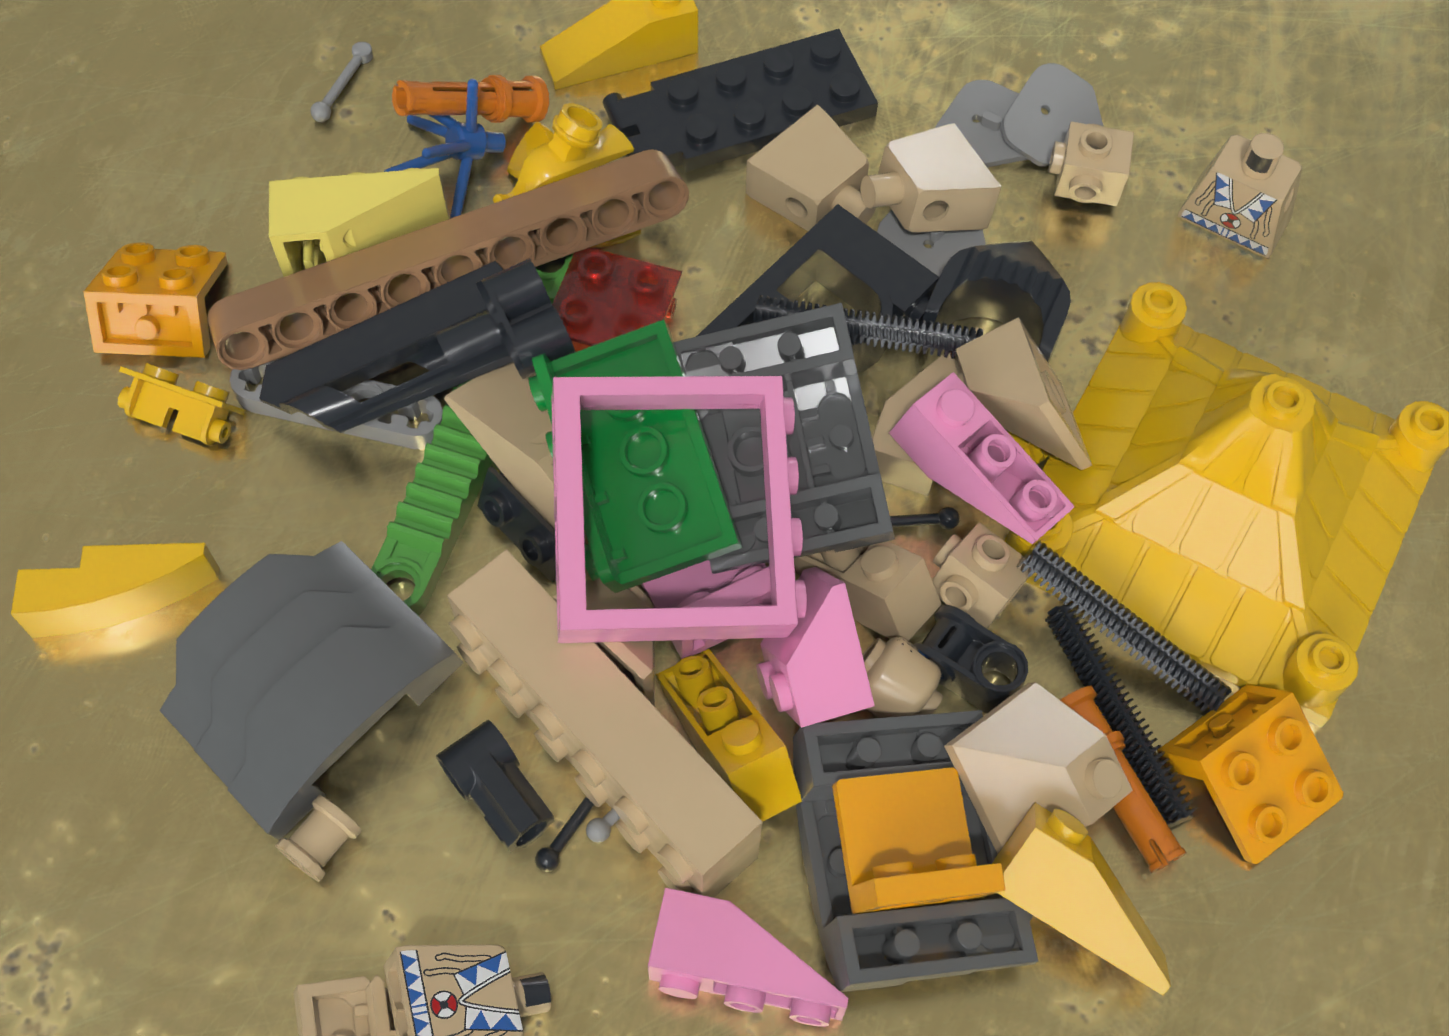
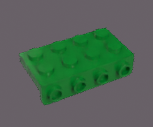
[528,319,743,593]

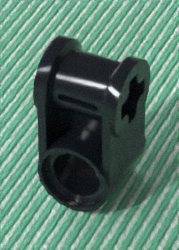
[913,605,1028,713]

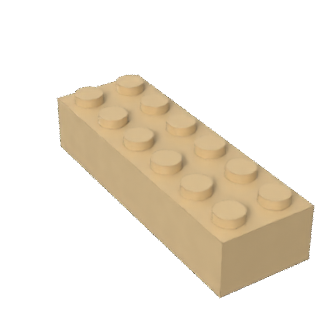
[447,549,763,898]

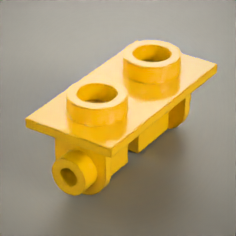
[118,363,246,446]

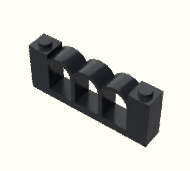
[696,204,939,372]

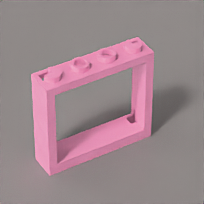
[551,376,807,643]

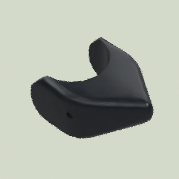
[922,240,1071,363]

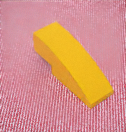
[11,543,220,638]

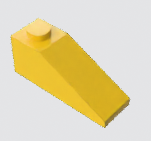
[540,0,698,90]
[992,802,1171,996]

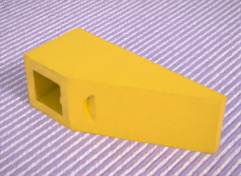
[655,649,802,822]

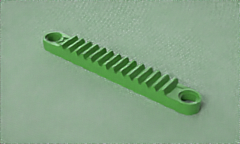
[371,253,577,616]

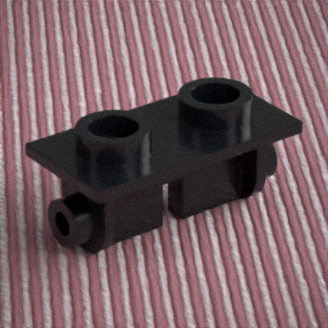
[477,466,587,583]

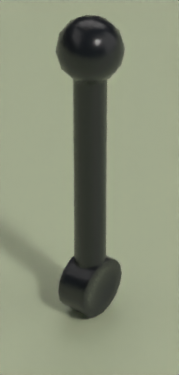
[890,507,960,530]
[535,797,594,872]

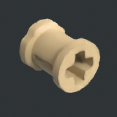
[275,795,362,882]

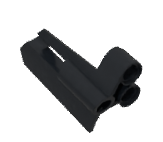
[259,258,576,433]

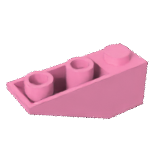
[889,372,1075,544]
[648,888,849,1027]

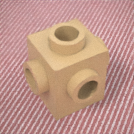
[1048,121,1134,206]
[932,522,1032,629]

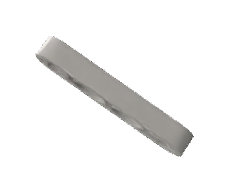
[230,359,443,450]

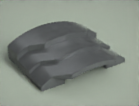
[674,303,895,574]
[159,541,463,840]
[793,710,1039,992]

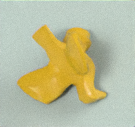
[493,103,641,248]

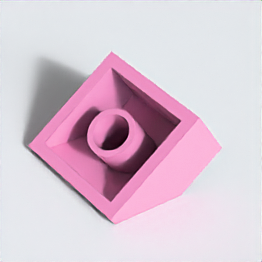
[756,567,875,728]

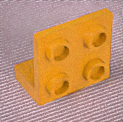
[83,242,227,358]
[1157,684,1343,864]
[832,768,1006,915]

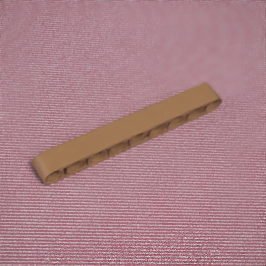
[207,149,689,370]

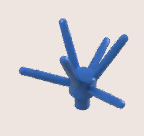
[384,79,506,219]

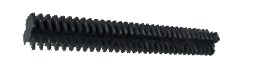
[753,295,983,359]
[1017,539,1232,714]
[1045,603,1198,827]

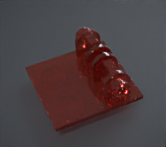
[552,247,682,346]

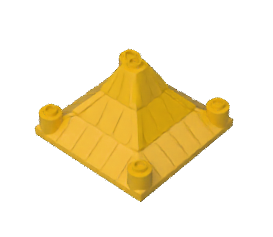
[1004,282,1449,727]

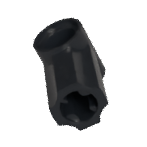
[436,720,554,853]

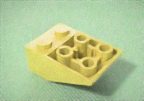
[269,168,450,296]

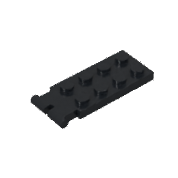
[603,29,878,172]

